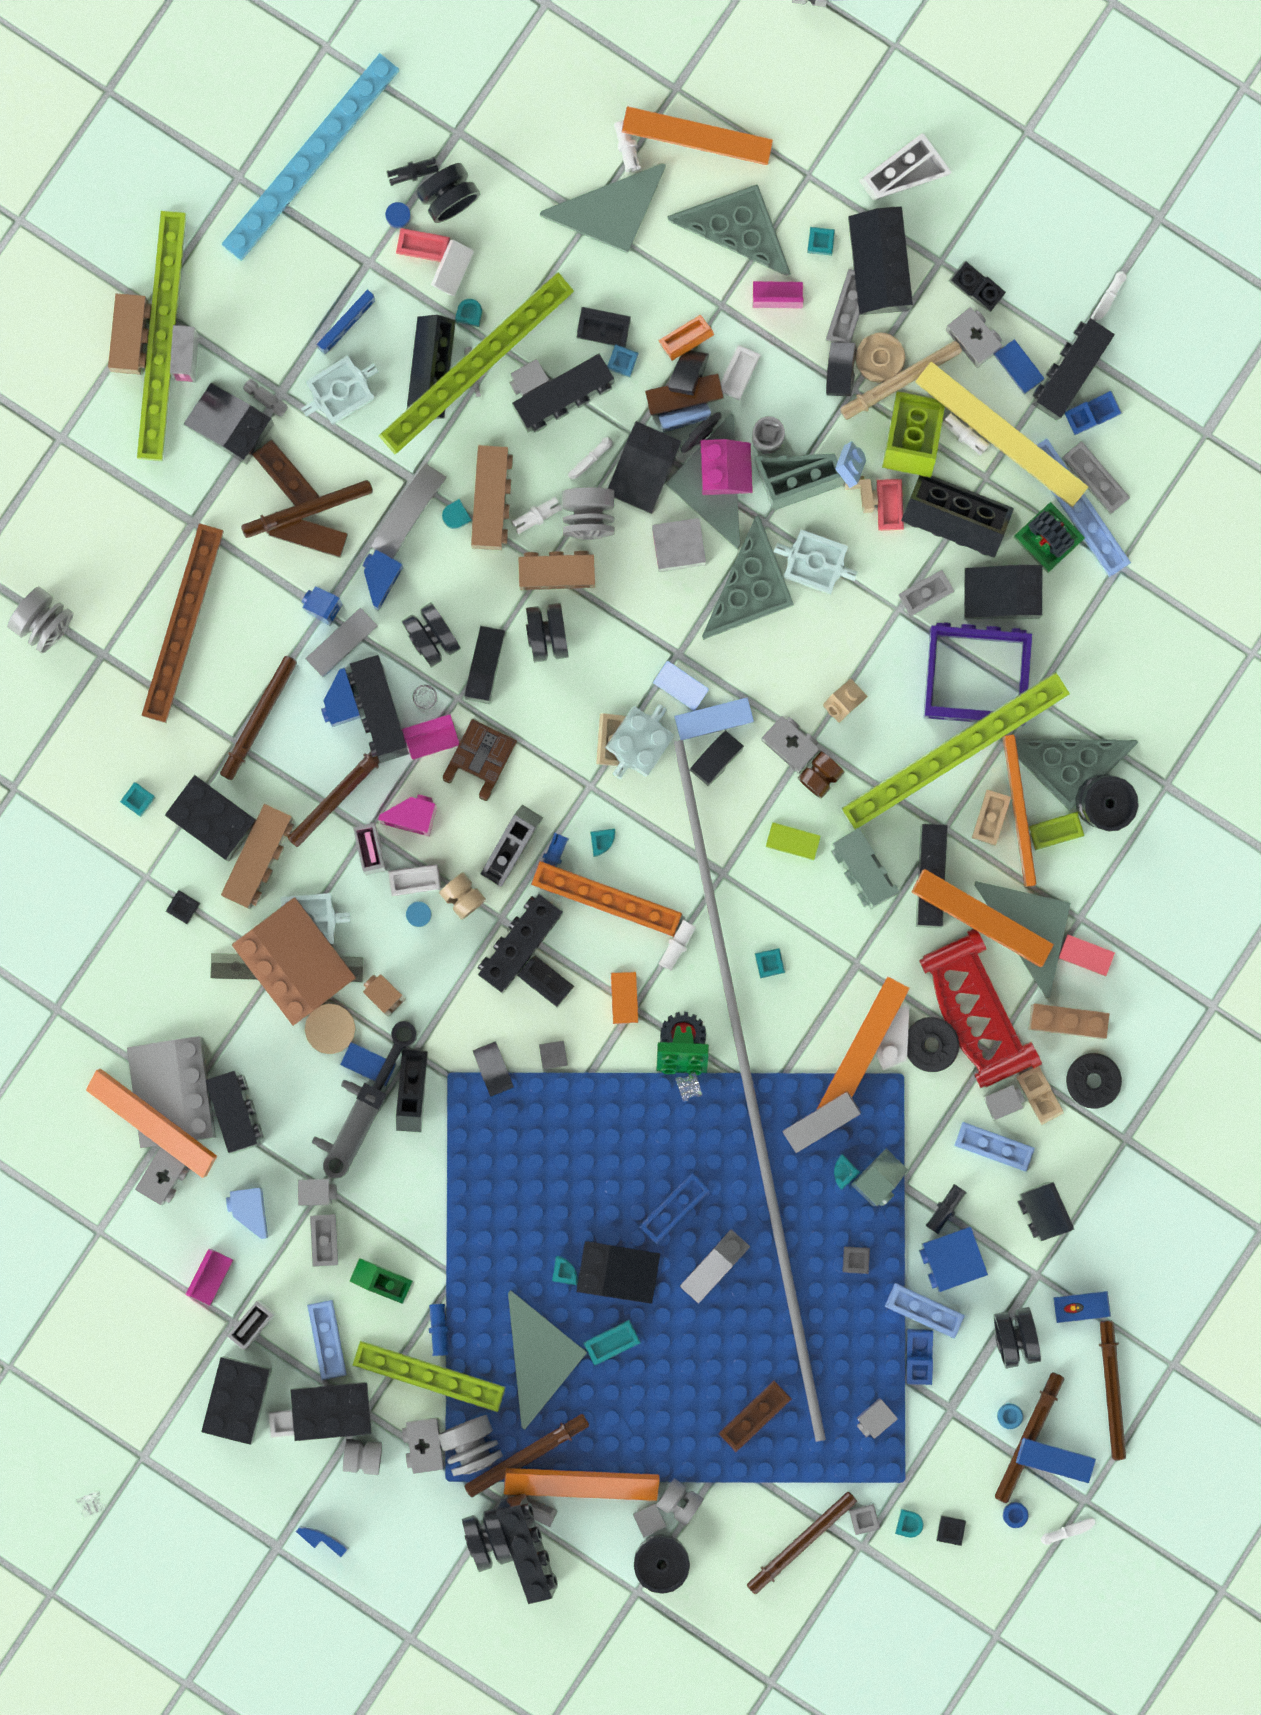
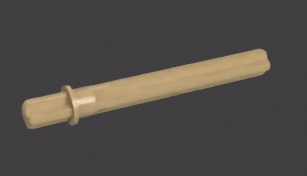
[840,341,962,420]

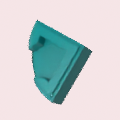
[590,828,615,857]
[834,1154,860,1190]
[552,1256,578,1285]

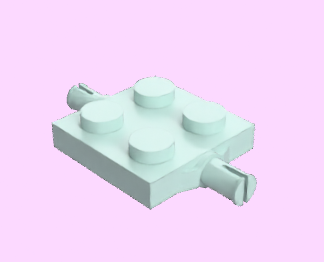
[301,355,379,425]
[774,530,858,595]
[605,704,675,779]
[264,893,351,945]

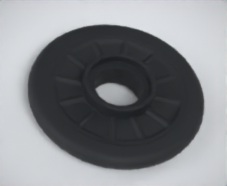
[681,412,722,453]
[907,1017,959,1072]
[1066,1053,1122,1109]

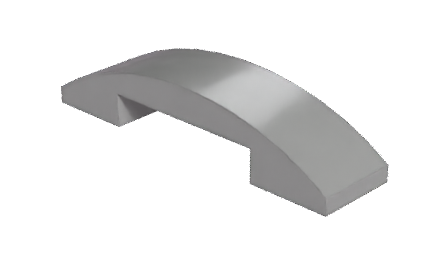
[371,464,447,559]

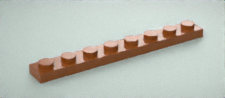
[141,523,224,723]

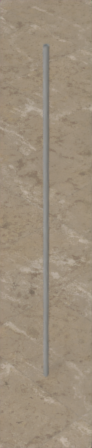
[673,740,826,1441]

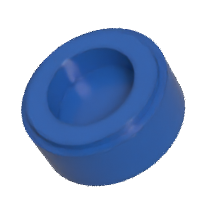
[385,202,411,229]
[1002,1502,1029,1528]

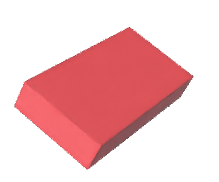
[396,228,450,262]
[876,479,904,531]
[1058,934,1115,977]

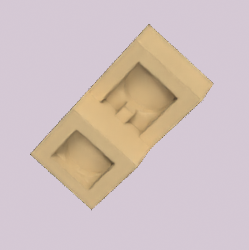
[1016,1066,1064,1125]

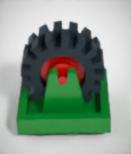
[1013,502,1085,573]
[656,1011,709,1075]

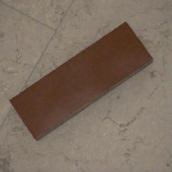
[645,373,724,416]
[252,439,320,506]
[268,511,348,559]
[718,1381,792,1452]

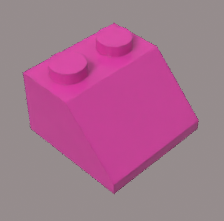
[700,439,753,495]
[378,794,437,837]

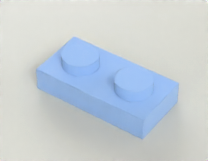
[835,441,866,488]

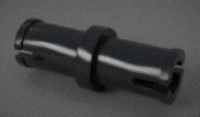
[386,157,439,186]
[925,1184,967,1235]

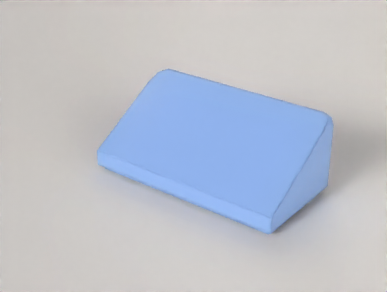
[658,403,711,433]
[653,661,709,711]

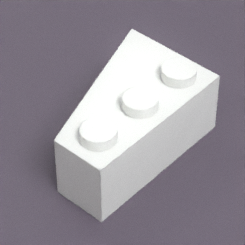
[859,133,952,201]

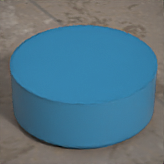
[406,902,432,927]
[997,1403,1023,1429]

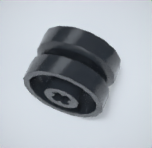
[416,163,481,223]
[401,602,461,668]
[526,603,569,663]
[1075,774,1139,832]
[993,1307,1041,1369]
[462,1507,513,1572]
[633,1534,690,1594]

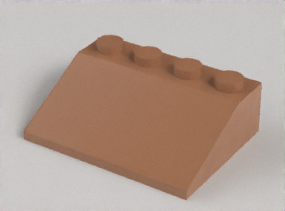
[232,897,356,1026]

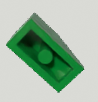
[349,1258,413,1304]

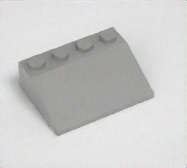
[127,1036,216,1148]

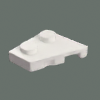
[875,1005,910,1070]

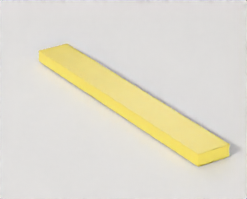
[915,362,1088,507]

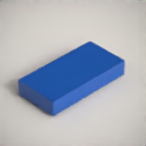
[994,339,1045,395]
[340,1042,397,1086]

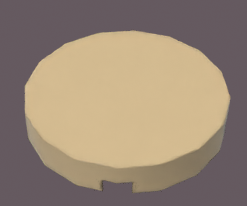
[855,332,906,383]
[305,1004,356,1055]

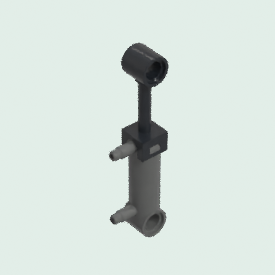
[312,1021,418,1179]

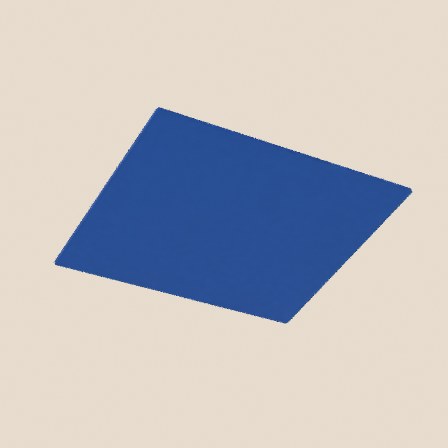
[445,1072,906,1483]

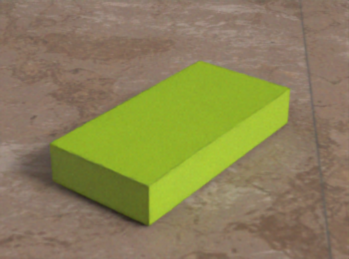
[1028,812,1085,851]
[765,822,821,861]

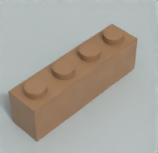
[471,445,513,551]
[221,804,295,909]

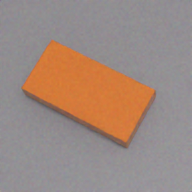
[658,314,714,361]
[611,972,638,1024]

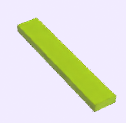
[352,1341,506,1412]

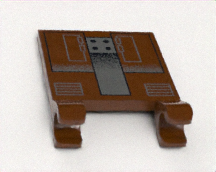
[443,719,517,801]

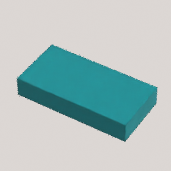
[583,1320,641,1365]

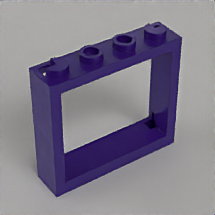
[923,622,1032,727]

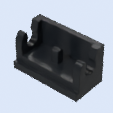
[576,307,631,348]
[517,955,575,1008]

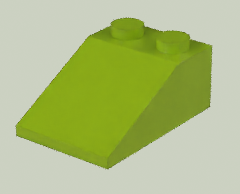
[882,391,945,477]

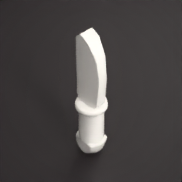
[1091,271,1127,321]
[567,437,613,480]
[1041,1517,1096,1545]

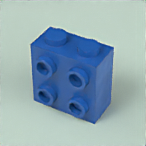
[919,1227,988,1292]

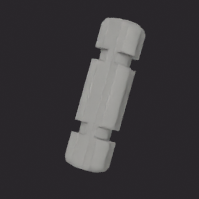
[243,379,288,417]

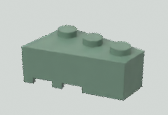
[755,453,844,511]
[831,828,899,910]
[851,1148,908,1206]

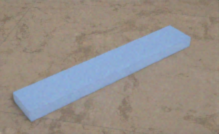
[1037,438,1131,578]

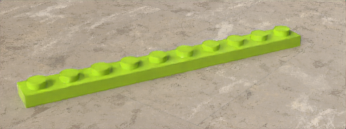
[137,211,187,461]
[378,272,574,455]
[841,672,1070,830]

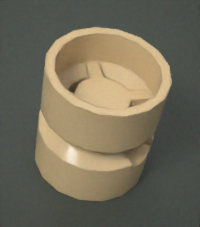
[439,872,486,920]

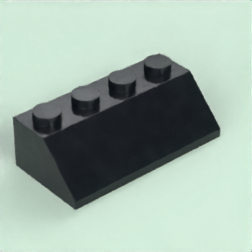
[848,206,913,315]
[901,475,1014,558]

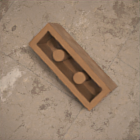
[108,293,151,375]
[518,551,595,590]
[363,974,406,1017]
[1028,1004,1110,1040]

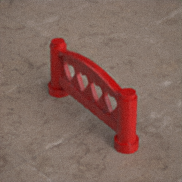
[919,929,1042,1088]

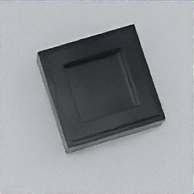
[165,890,201,925]
[936,1515,966,1546]

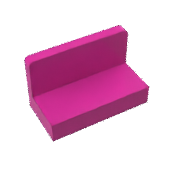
[752,281,804,309]
[402,714,459,760]
[185,1249,234,1306]

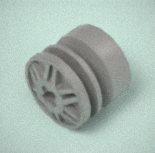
[562,487,615,540]
[7,586,74,654]
[437,1415,503,1476]

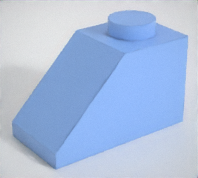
[226,1188,268,1239]

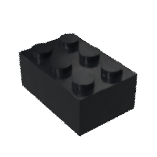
[164,774,256,862]
[205,1071,264,1154]
[201,1356,272,1445]
[290,1382,372,1441]

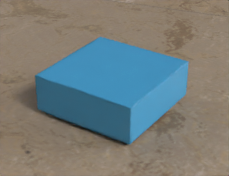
[607,345,639,378]

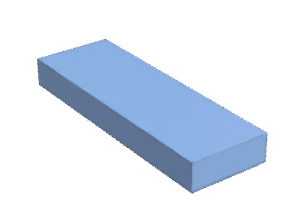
[674,697,754,740]
[954,1122,1035,1172]
[885,1283,965,1339]
[307,1300,347,1380]

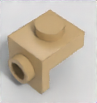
[844,476,878,514]
[823,679,868,723]

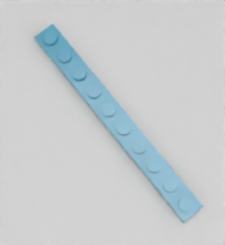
[221,53,399,261]

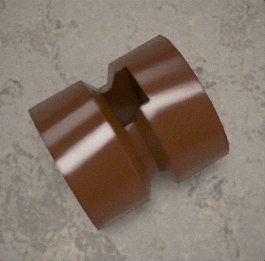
[797,751,845,799]

